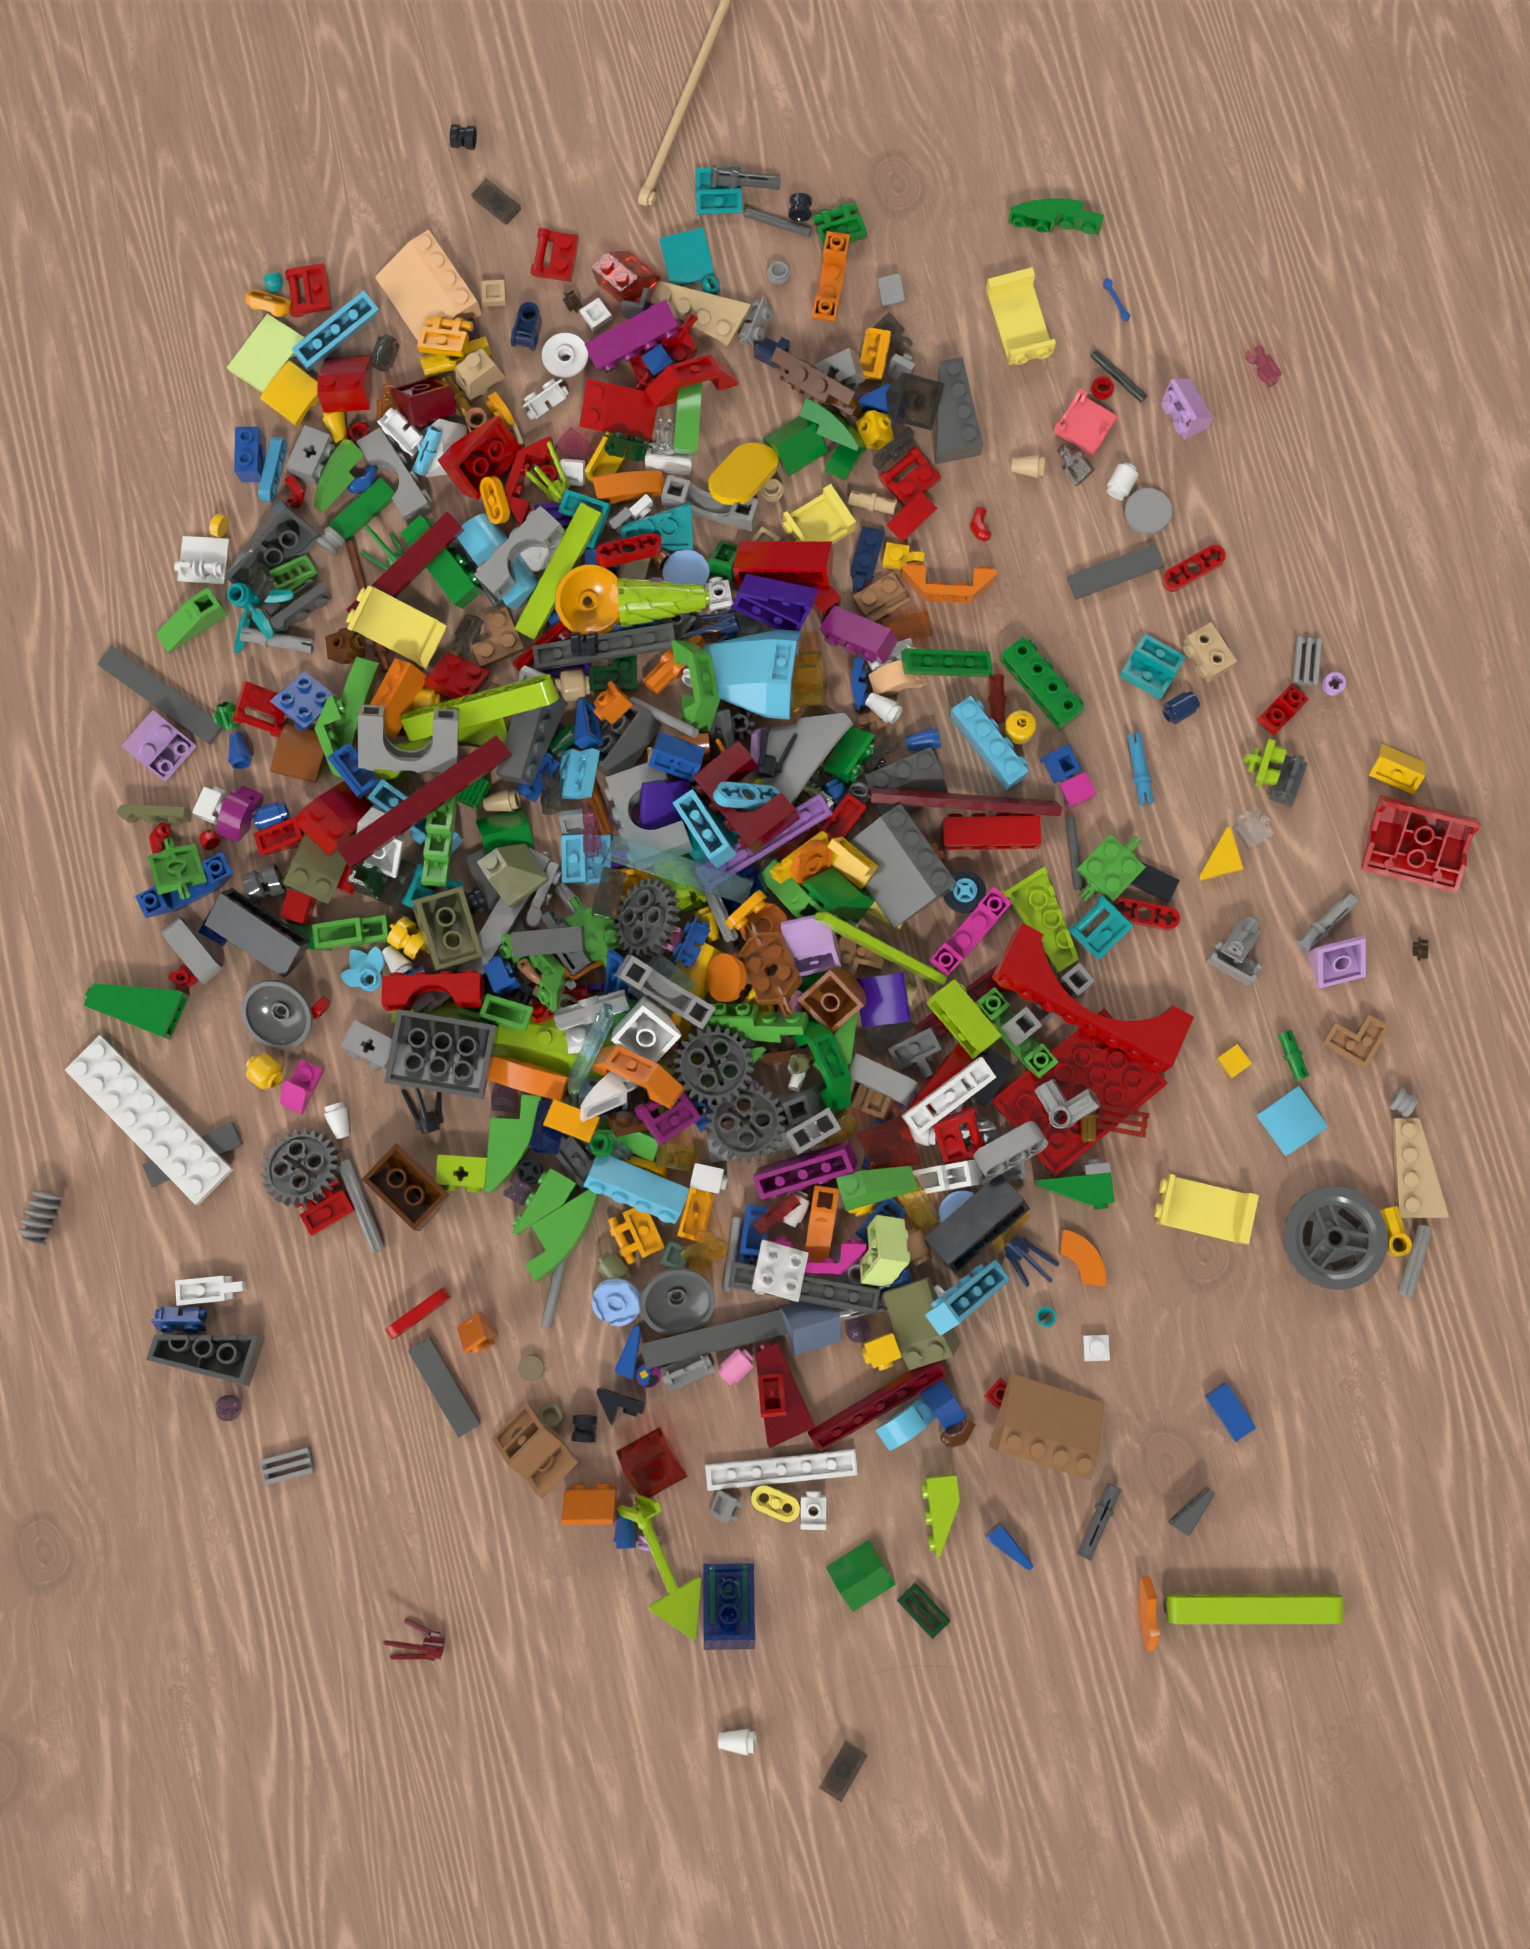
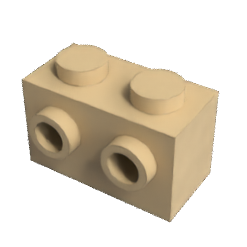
[1182,622,1237,682]

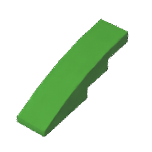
[332,656,380,749]
[421,795,457,887]

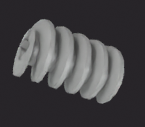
[17,1190,64,1245]

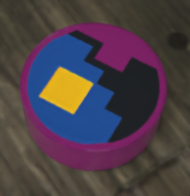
[636,1363,661,1388]

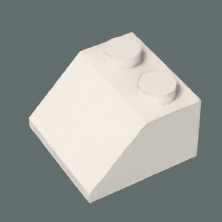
[356,808,404,878]
[611,995,681,1063]

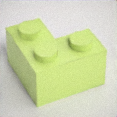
[859,1215,910,1287]

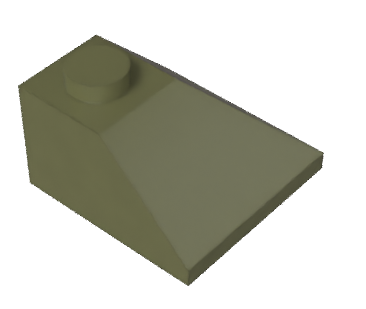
[477,844,549,908]

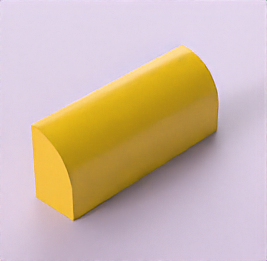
[658,942,723,1042]

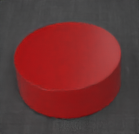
[311,996,331,1020]

